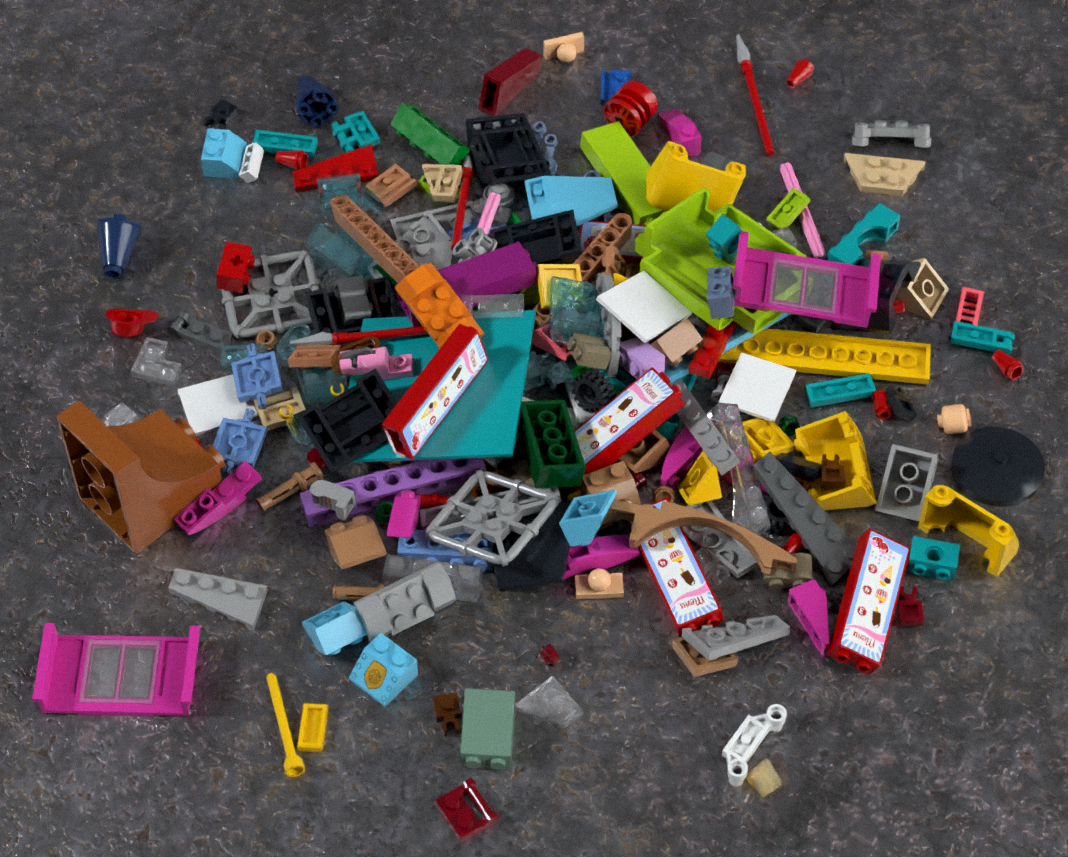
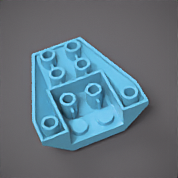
[524,176,618,226]

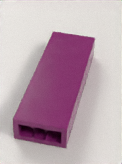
[395,242,538,327]

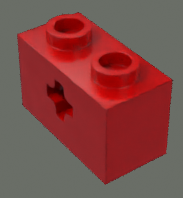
[217,242,255,293]

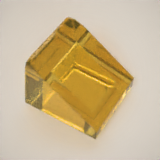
[747,759,783,798]

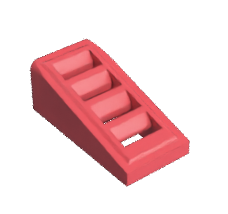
[955,287,984,325]
[531,323,573,361]

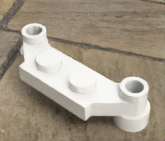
[722,704,787,786]

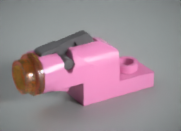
[331,347,414,380]

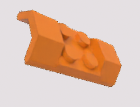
[395,263,485,349]

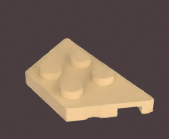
[844,153,925,196]

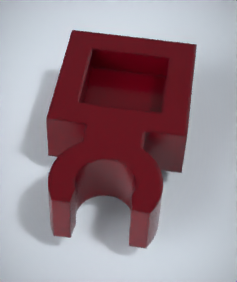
[897,586,924,626]

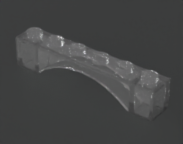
[707,403,771,536]

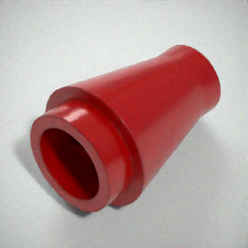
[786,59,814,89]
[275,150,308,170]
[992,350,1024,380]

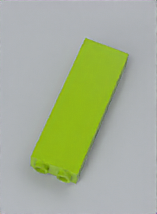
[580,121,665,225]

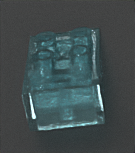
[549,276,603,344]
[294,359,348,409]

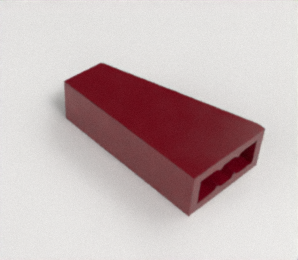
[478,48,542,116]

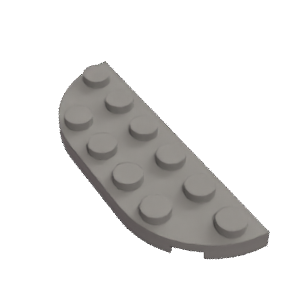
[589,273,621,377]

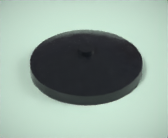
[951,427,1045,507]

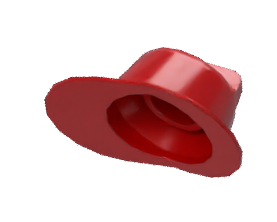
[105,309,159,338]

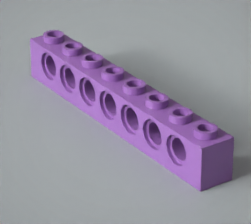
[300,458,486,528]

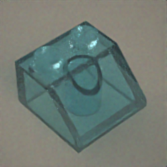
[316,173,363,211]

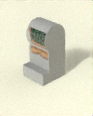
[310,480,356,521]

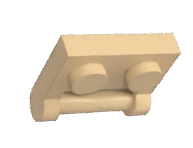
[253,386,305,431]

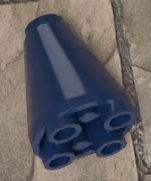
[296,75,338,127]
[97,214,141,278]

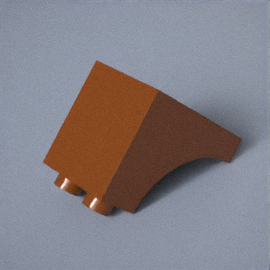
[56,400,225,554]

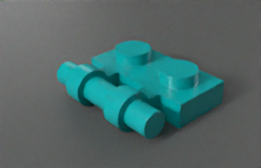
[331,111,380,152]

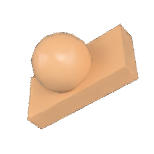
[543,32,584,63]
[575,568,624,599]

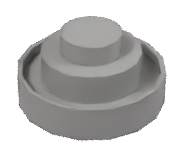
[483,183,515,210]

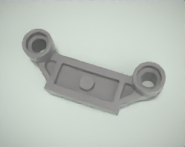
[852,120,932,147]

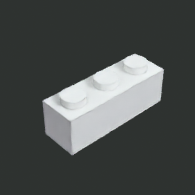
[239,142,264,183]

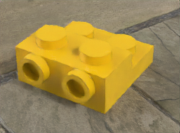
[729,418,795,463]

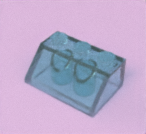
[304,223,374,279]

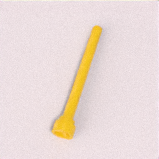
[267,673,305,777]

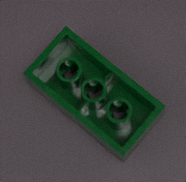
[518,400,586,488]

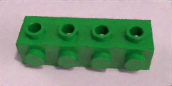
[390,103,470,165]

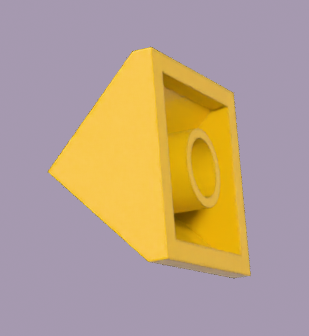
[677,450,722,505]

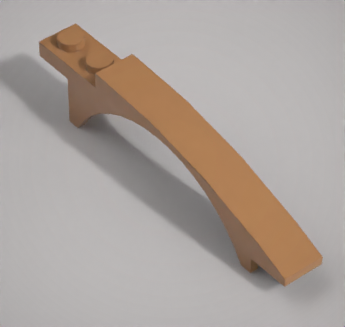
[612,499,797,576]

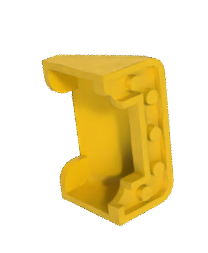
[646,141,746,212]
[794,411,877,511]
[918,485,1019,577]

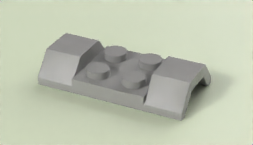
[353,561,456,644]

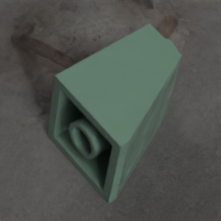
[460,688,515,770]

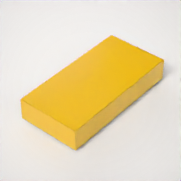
[297,703,328,752]

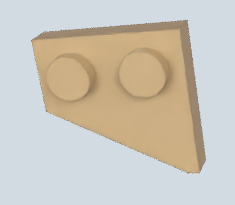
[422,164,463,202]

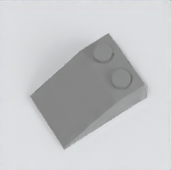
[875,444,939,522]

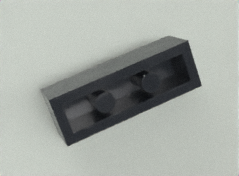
[776,453,821,482]

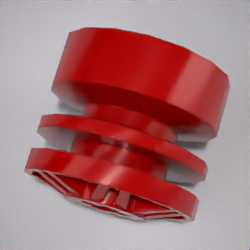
[603,80,658,137]

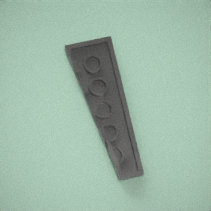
[751,452,857,586]

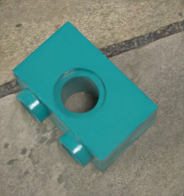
[705,214,748,263]
[906,536,960,581]

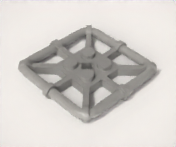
[221,250,321,339]
[425,469,559,566]

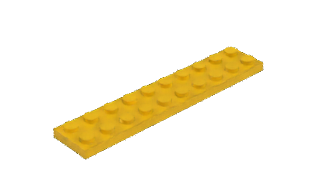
[718,328,931,384]

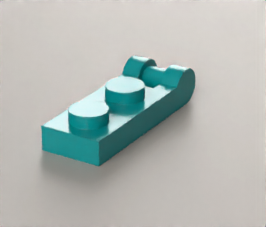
[950,321,1015,356]

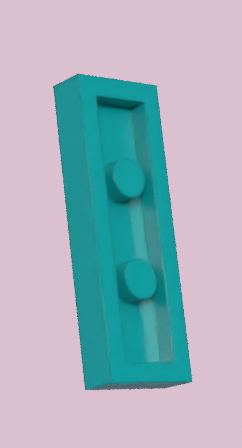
[252,130,318,158]
[804,373,876,408]

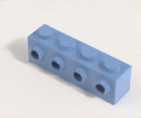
[397,530,494,571]

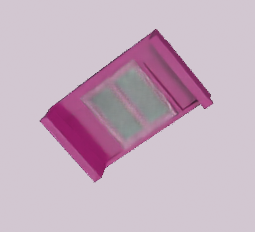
[732,231,881,328]
[32,623,200,716]

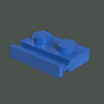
[601,70,631,105]

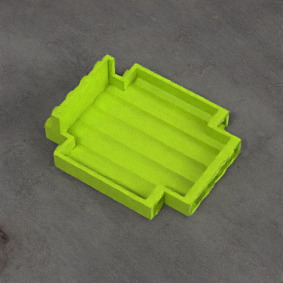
[635,187,813,334]

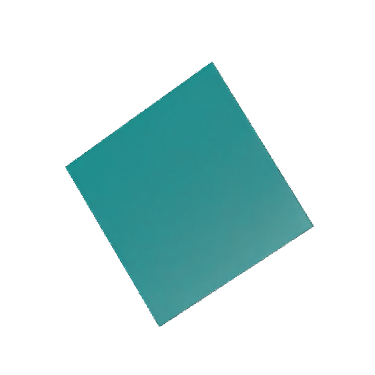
[348,310,536,463]

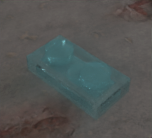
[221,344,267,369]

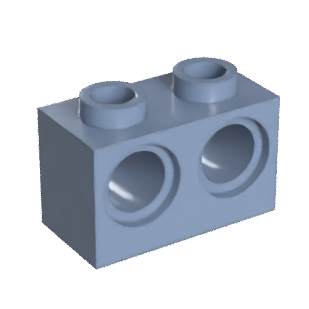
[707,266,735,319]

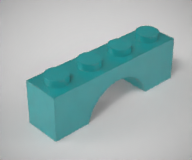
[827,203,901,266]

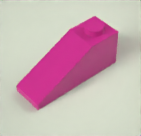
[657,108,702,157]
[387,491,421,538]
[788,579,829,657]

